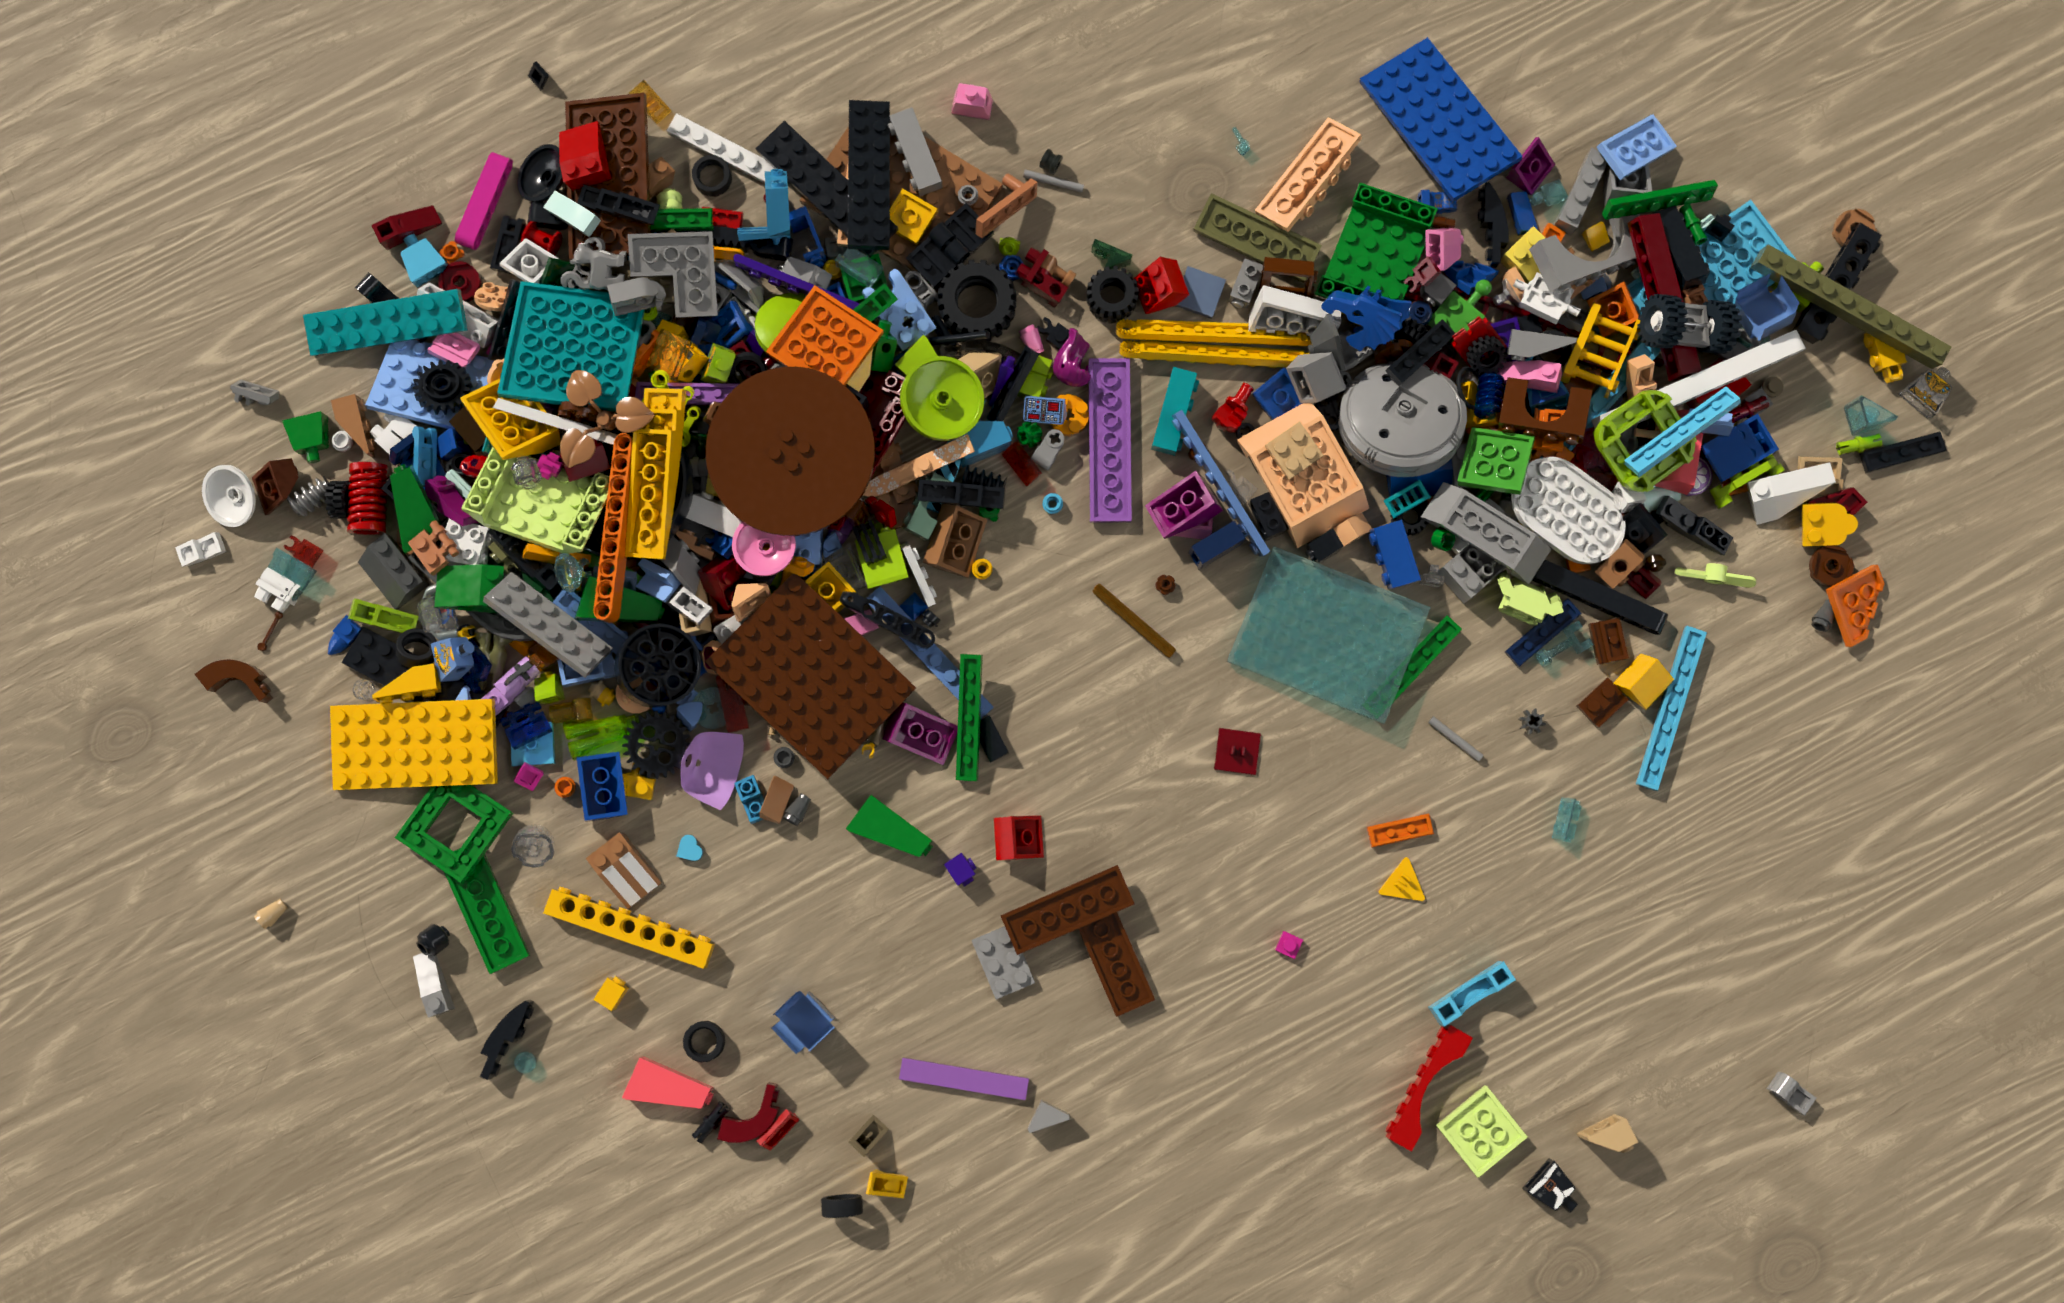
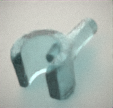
[1232,127,1249,156]

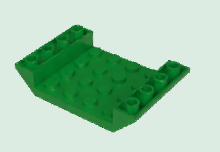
[1315,183,1438,300]

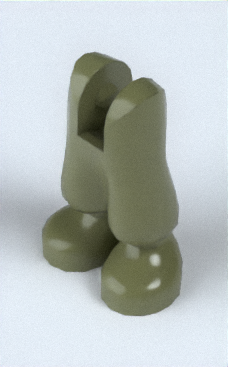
[474,632,513,691]

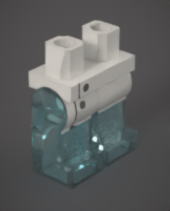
[254,547,317,613]

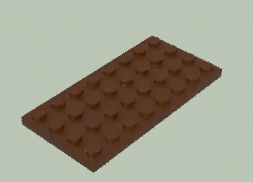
[565,93,651,260]

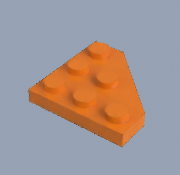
[1825,565,1885,647]

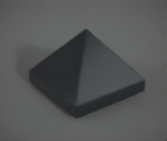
[528,61,549,91]

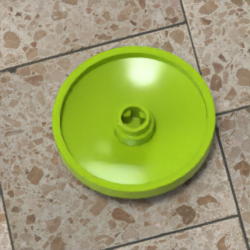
[755,293,806,352]
[900,356,984,441]

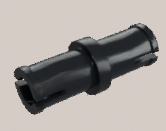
[692,1101,730,1143]

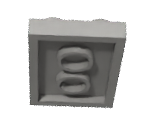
[971,926,1035,999]

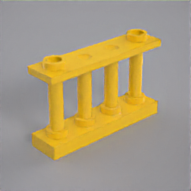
[1561,303,1641,399]

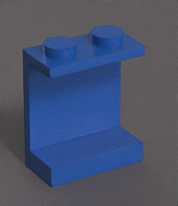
[789,206,827,268]

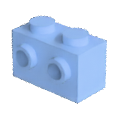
[794,530,823,568]

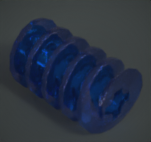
[1474,373,1505,420]

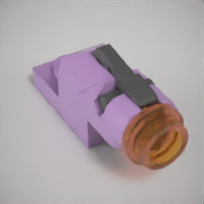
[481,653,546,716]

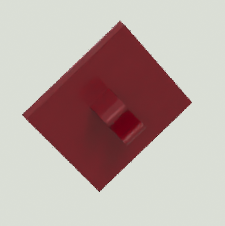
[1214,728,1261,775]

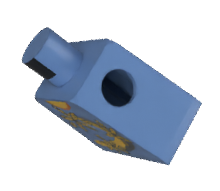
[431,637,474,682]

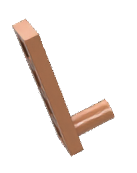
[976,173,1038,238]

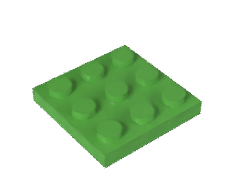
[1457,427,1535,495]

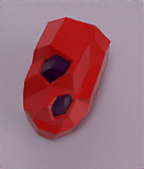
[460,455,487,479]

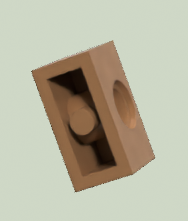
[1595,539,1645,589]

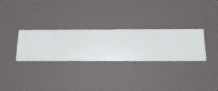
[493,398,617,445]

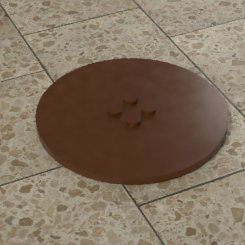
[706,367,875,536]

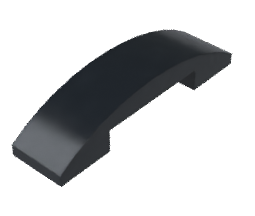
[487,529,564,592]

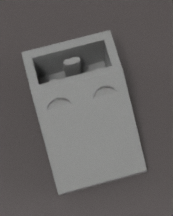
[1436,544,1506,603]

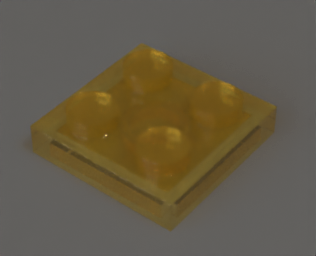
[646,328,692,381]

